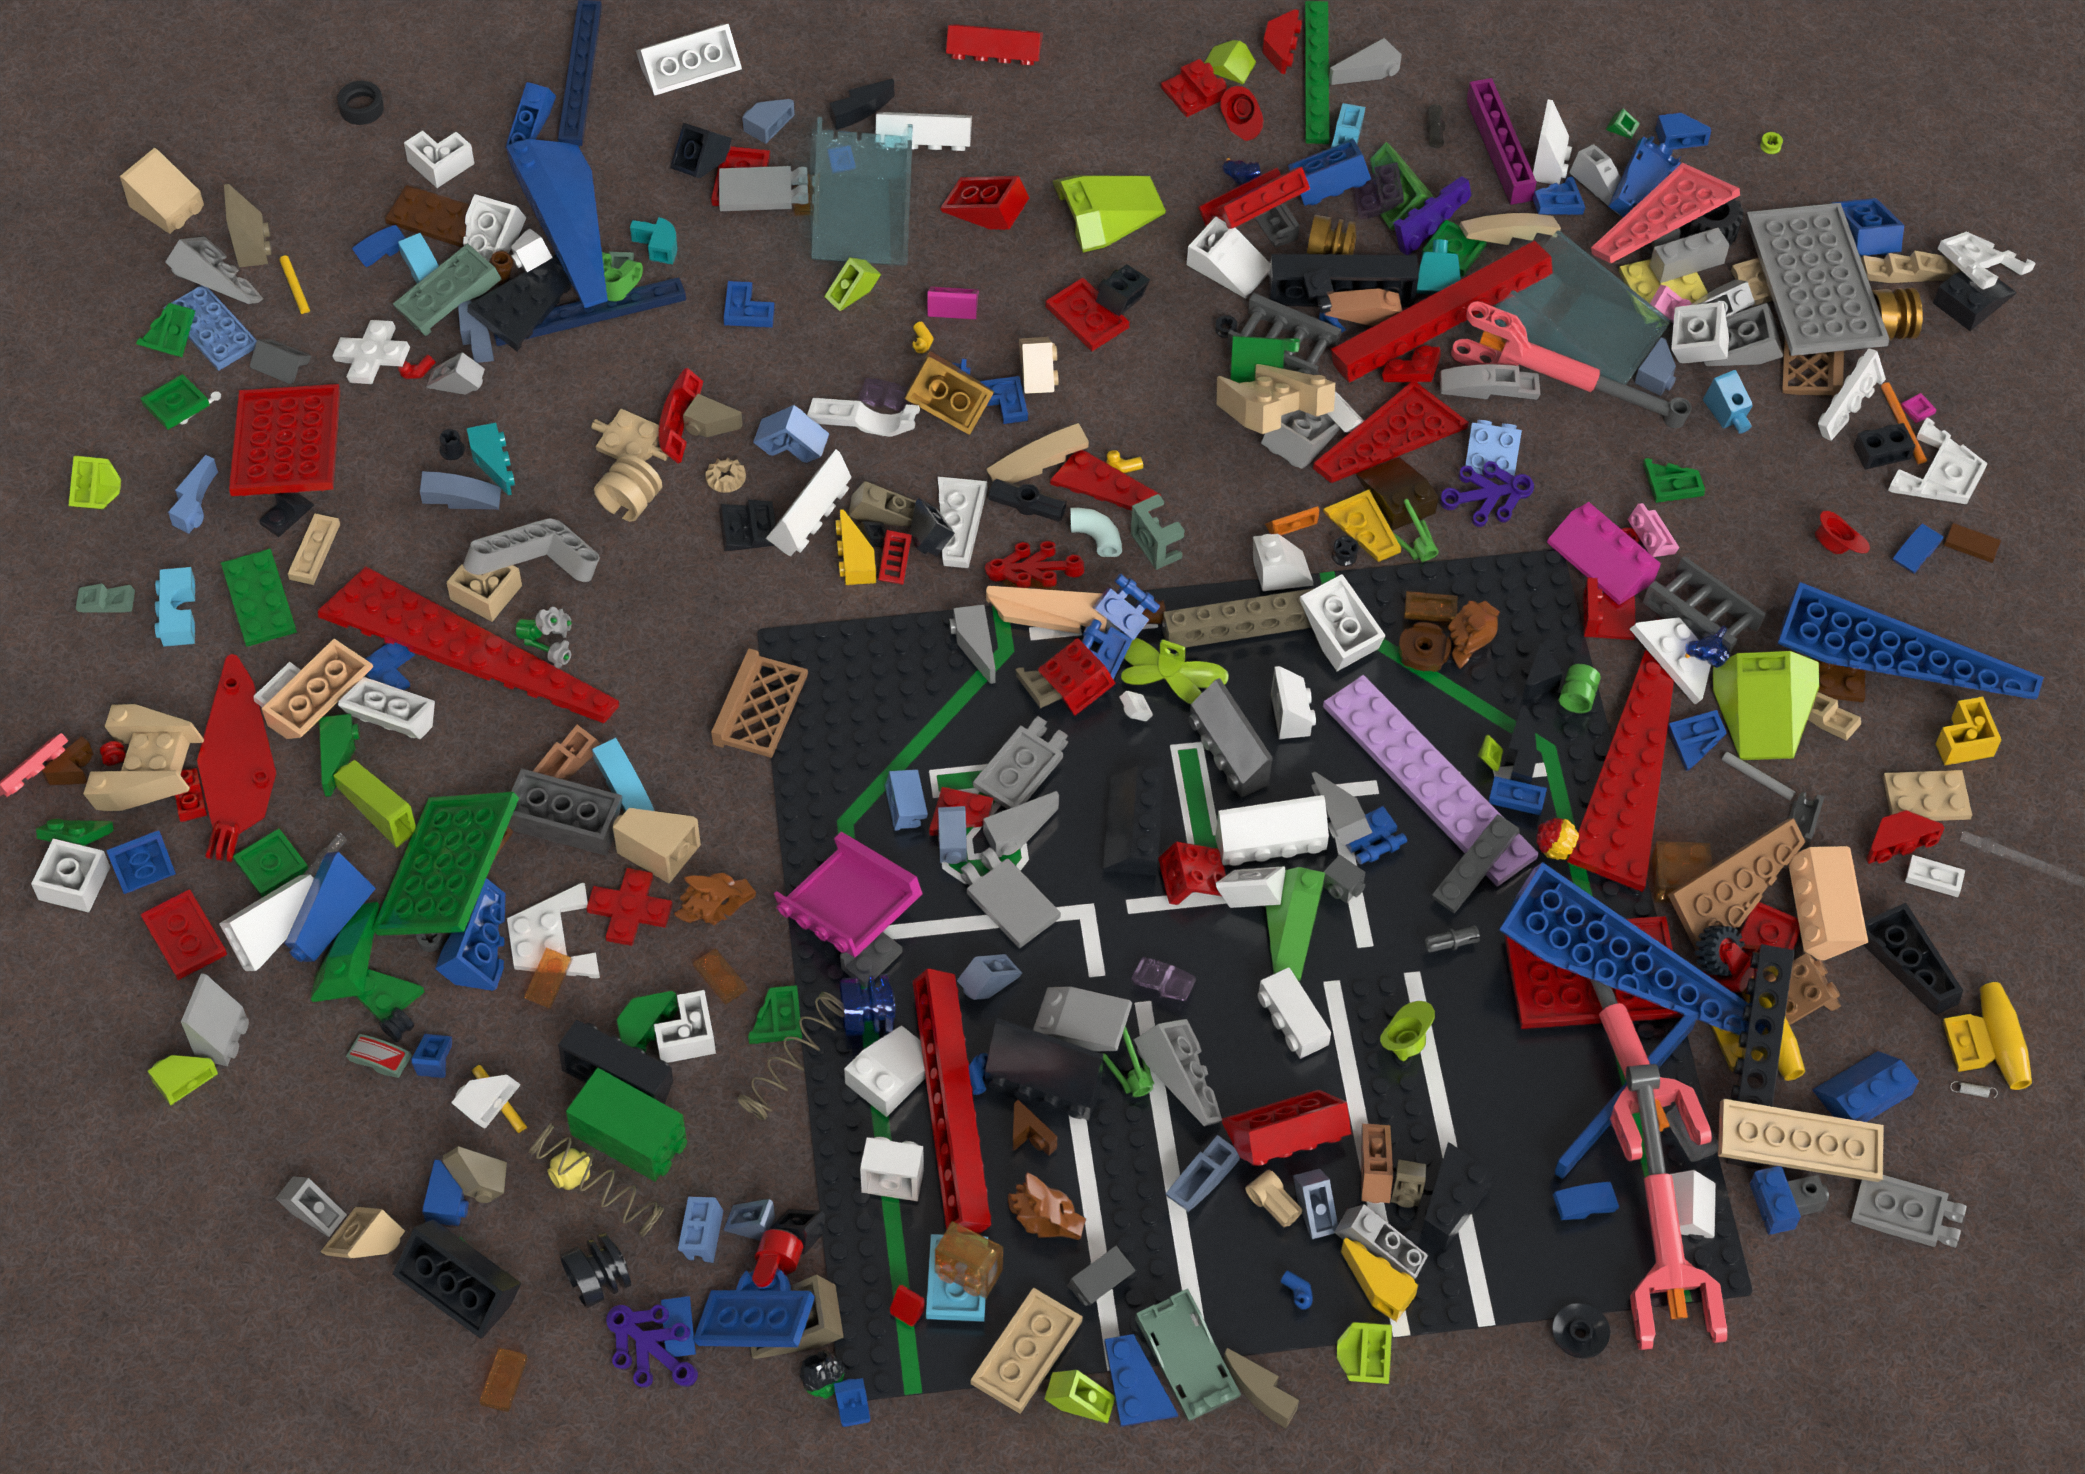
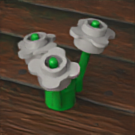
[516,607,571,669]

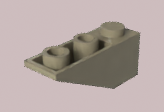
[849,481,916,527]

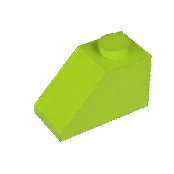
[824,257,881,311]
[148,1055,218,1106]
[1045,1370,1115,1423]

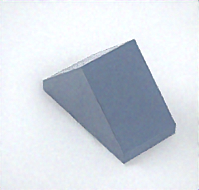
[724,1199,775,1241]

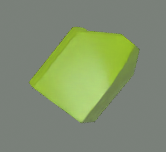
[1204,40,1256,84]
[69,456,121,509]
[1337,1322,1392,1384]

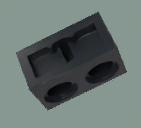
[1096,264,1150,316]
[1853,423,1916,470]

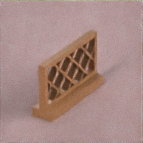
[1783,338,1844,399]
[711,649,808,758]

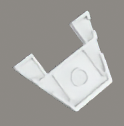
[1938,232,2036,289]
[1888,418,1987,504]
[507,883,600,978]

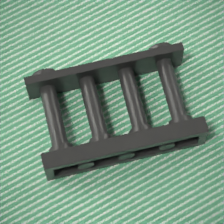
[1227,293,1342,375]
[1642,556,1766,661]

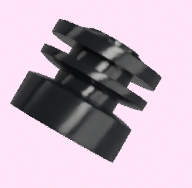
[559,1232,631,1308]

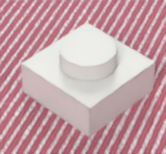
[1120,691,1153,721]

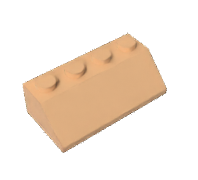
[262,639,373,739]
[1788,846,1868,960]

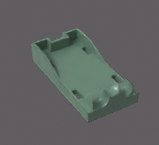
[393,243,501,336]
[1135,1288,1241,1422]

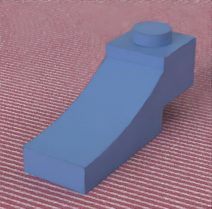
[168,455,218,533]

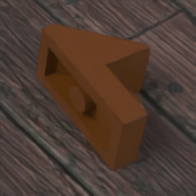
[41,736,94,785]
[1013,1100,1058,1156]

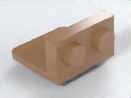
[1764,953,1841,1025]

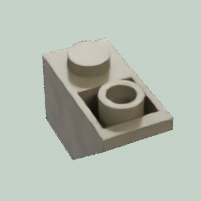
[1391,1160,1426,1207]

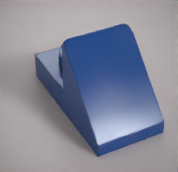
[412,1034,452,1078]

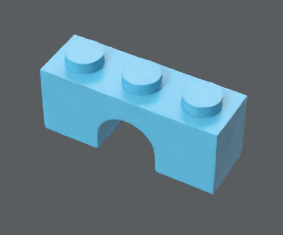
[155,567,195,647]

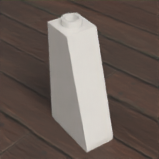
[219,874,314,971]

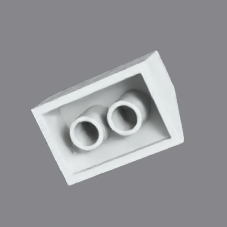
[338,677,435,739]

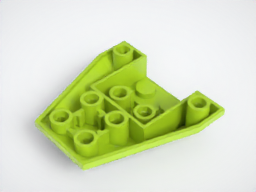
[1053,175,1166,253]
[1713,651,1819,760]

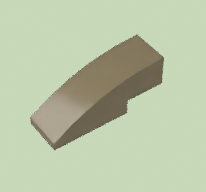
[1224,1348,1299,1429]

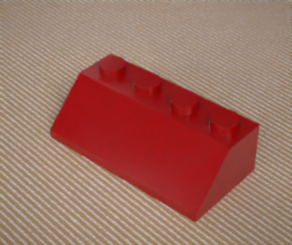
[946,24,1043,65]
[1222,1090,1351,1165]

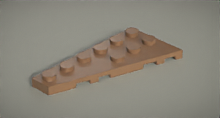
[1668,818,1805,958]

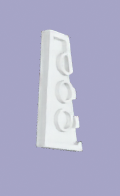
[938,477,988,568]

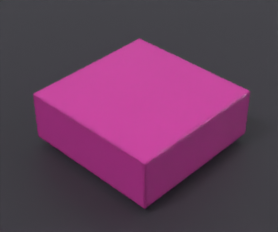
[1901,393,1936,423]

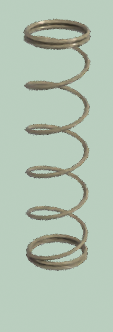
[737,992,849,1120]
[529,1123,664,1237]

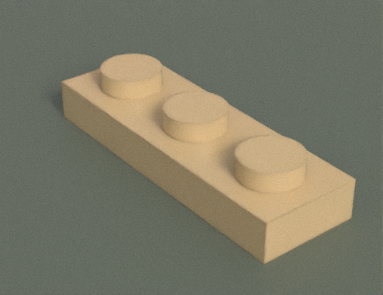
[288,513,340,585]

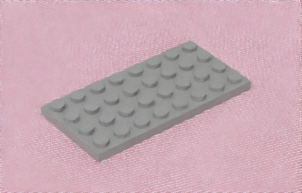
[1746,203,1889,356]

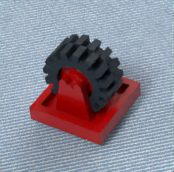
[1695,926,1760,993]

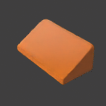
[1265,506,1320,535]

